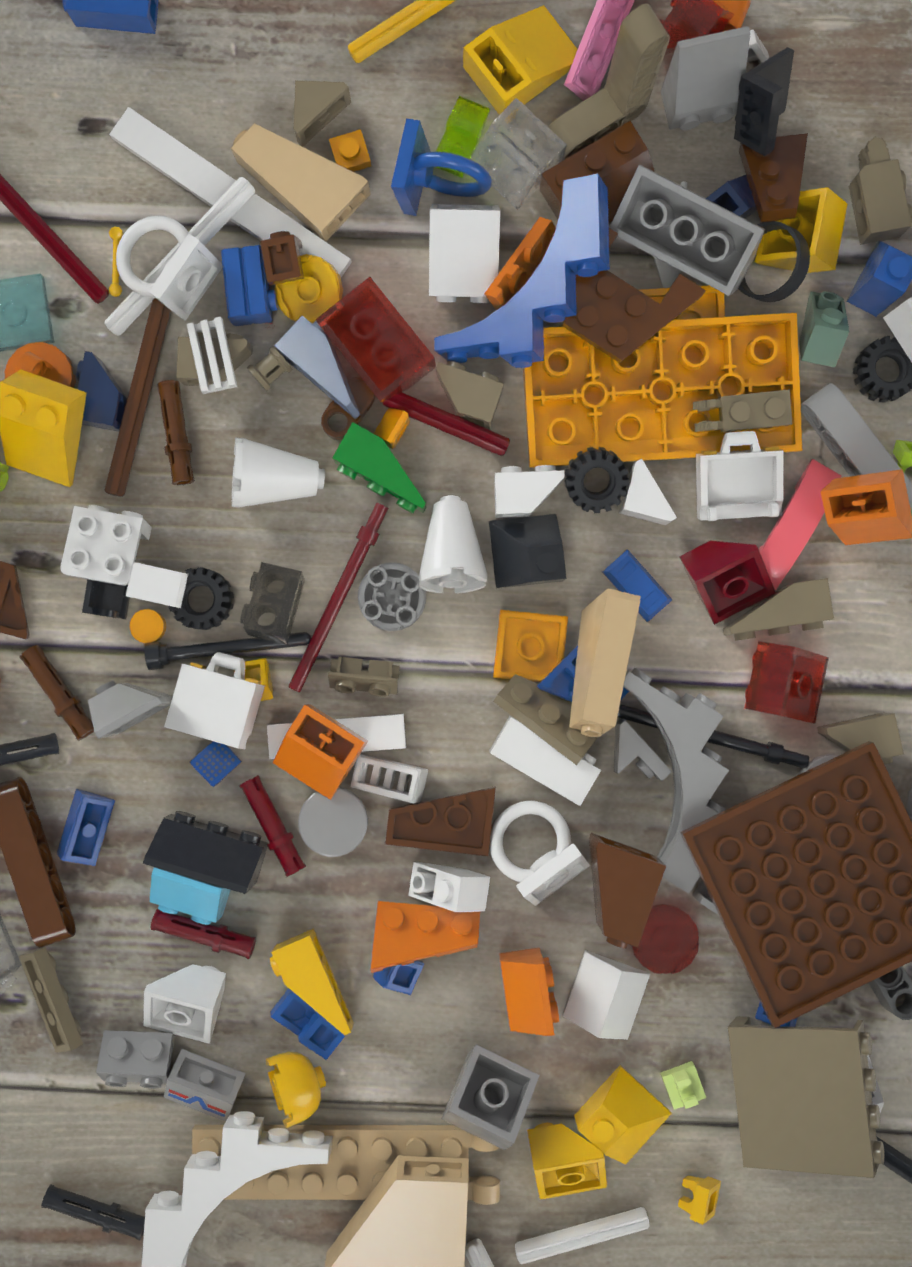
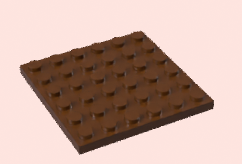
[680,741,912,1028]

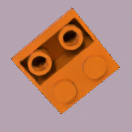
[820,469,912,545]
[273,704,368,800]
[499,947,559,1036]

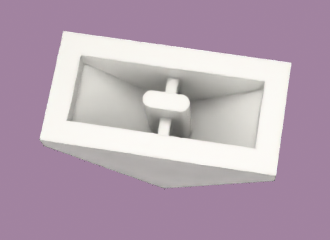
[619,459,677,525]
[126,562,188,608]

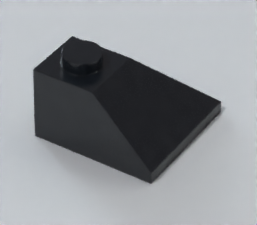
[489,514,567,589]

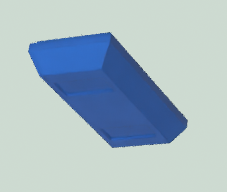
[602,549,672,622]

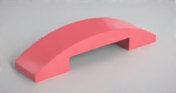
[759,459,842,590]

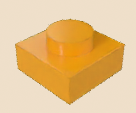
[329,129,372,172]

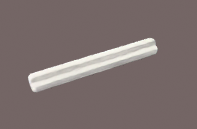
[515,1207,650,1264]

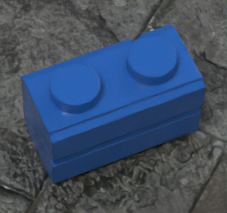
[221,245,278,326]

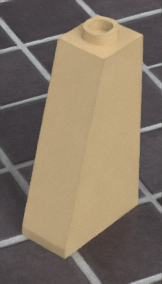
[231,123,371,242]
[569,588,641,737]

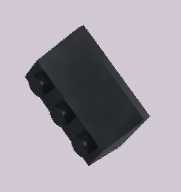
[143,811,269,894]

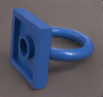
[391,118,492,216]

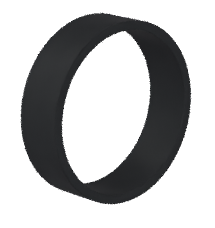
[738,221,810,302]

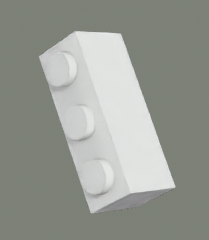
[489,716,601,806]

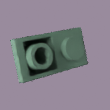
[799,291,850,367]

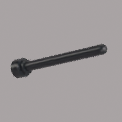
[144,632,311,670]

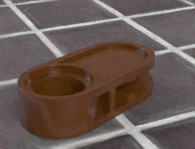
[321,377,375,440]

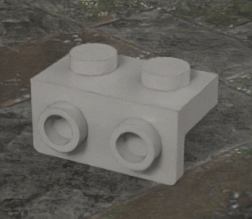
[96,1030,175,1089]

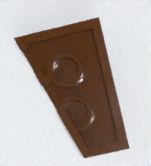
[739,133,808,222]
[385,786,496,856]

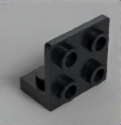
[734,47,794,156]

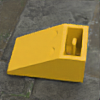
[463,5,578,120]

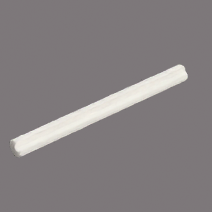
[104,177,255,336]

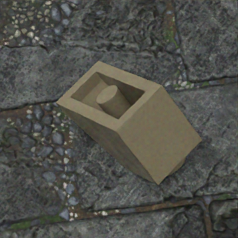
[817,712,904,765]

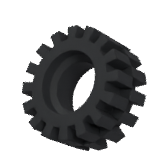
[853,336,912,403]
[564,447,629,513]
[168,567,234,630]

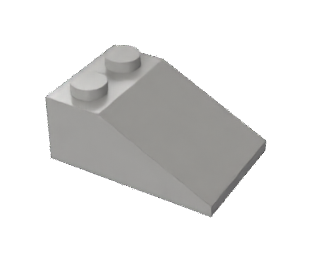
[661,26,750,130]

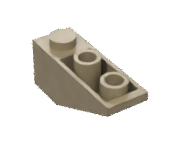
[723,578,834,641]

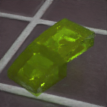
[436,96,490,178]

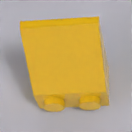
[0,369,87,487]

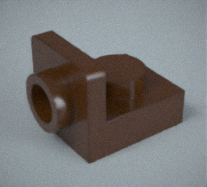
[260,231,304,285]

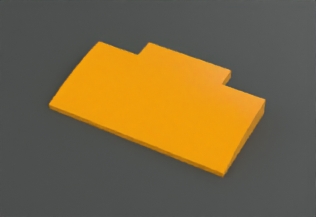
[523,285,802,468]

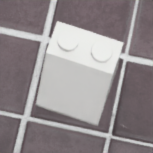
[429,204,500,303]

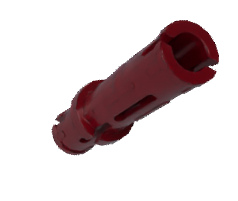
[239,775,306,877]
[150,909,256,959]

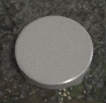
[358,563,426,631]
[298,787,368,857]

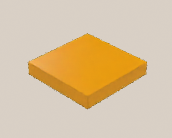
[493,610,568,682]

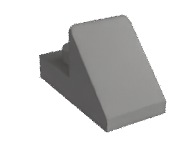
[614,719,672,781]

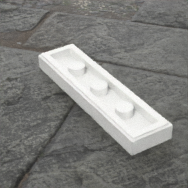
[267,714,406,759]

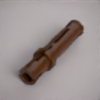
[157,380,195,485]
[19,645,94,741]

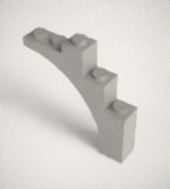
[623,667,729,894]

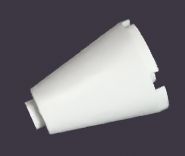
[232,437,325,507]
[418,495,488,593]

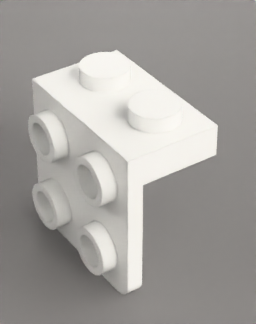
[60,505,152,586]

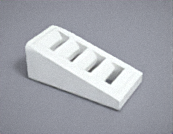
[350,754,428,804]

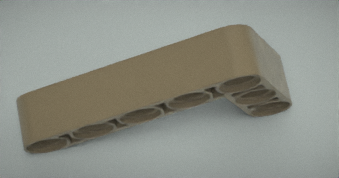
[546,3,670,159]

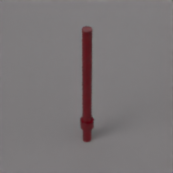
[288,503,389,692]

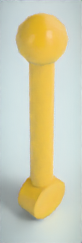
[109,227,124,297]

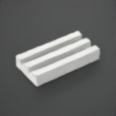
[187,316,237,394]

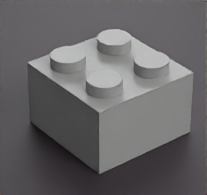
[441,1045,540,1150]

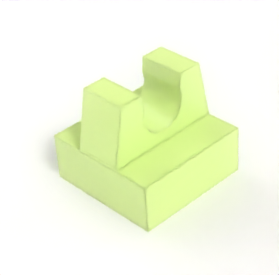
[660,1061,706,1110]

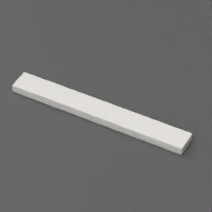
[109,107,352,277]

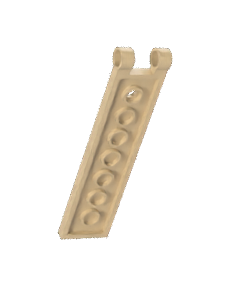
[192,1125,500,1205]

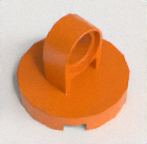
[4,342,76,388]

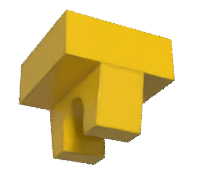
[678,1176,721,1225]

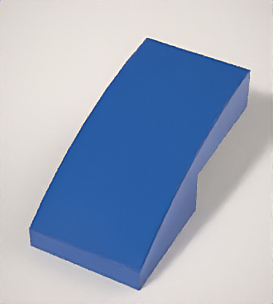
[270,988,346,1060]

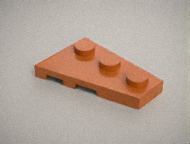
[484,217,556,310]
[370,901,480,973]

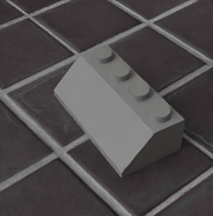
[610,165,765,296]

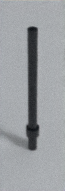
[617,704,809,769]

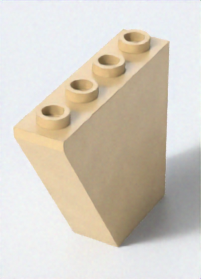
[325,1156,469,1267]

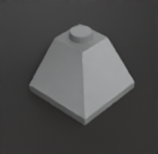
[88,680,173,739]

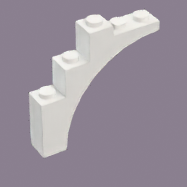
[142,1111,333,1267]

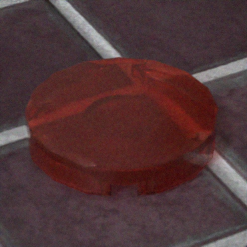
[631,904,699,974]

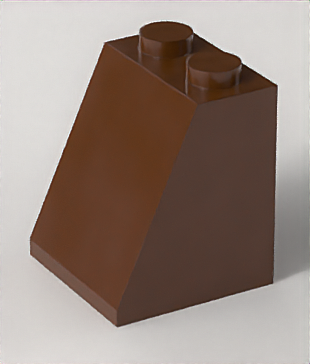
[589,833,666,949]

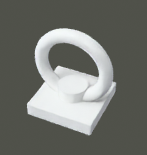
[116,216,223,321]
[489,801,590,906]

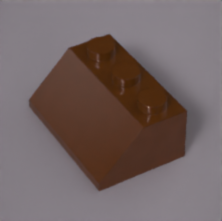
[539,121,655,225]

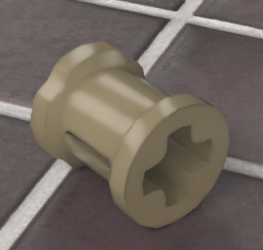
[247,346,293,391]

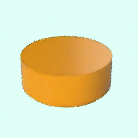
[129,609,166,643]

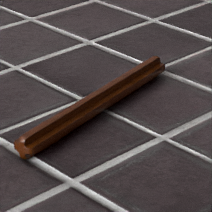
[104,298,171,497]

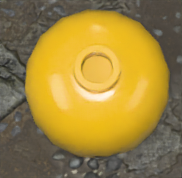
[266,1052,326,1129]

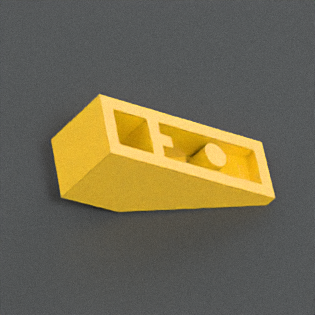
[270,928,354,1035]

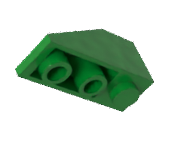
[332,422,427,514]

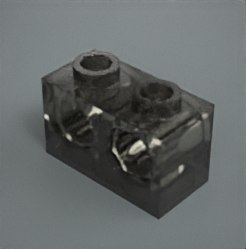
[240,562,305,645]

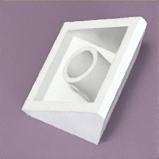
[562,950,650,1040]

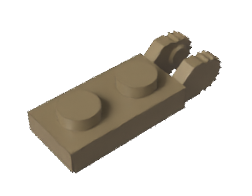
[693,389,792,432]

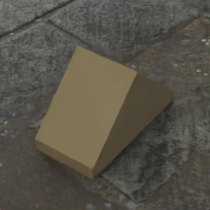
[293,80,351,147]

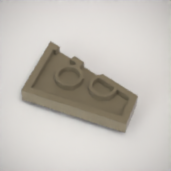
[493,674,598,765]

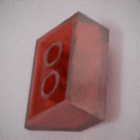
[316,277,436,402]

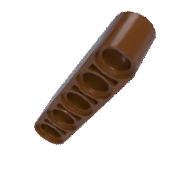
[0,777,76,948]

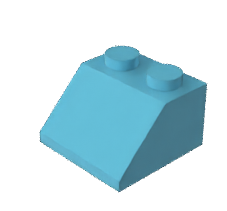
[149,867,231,925]

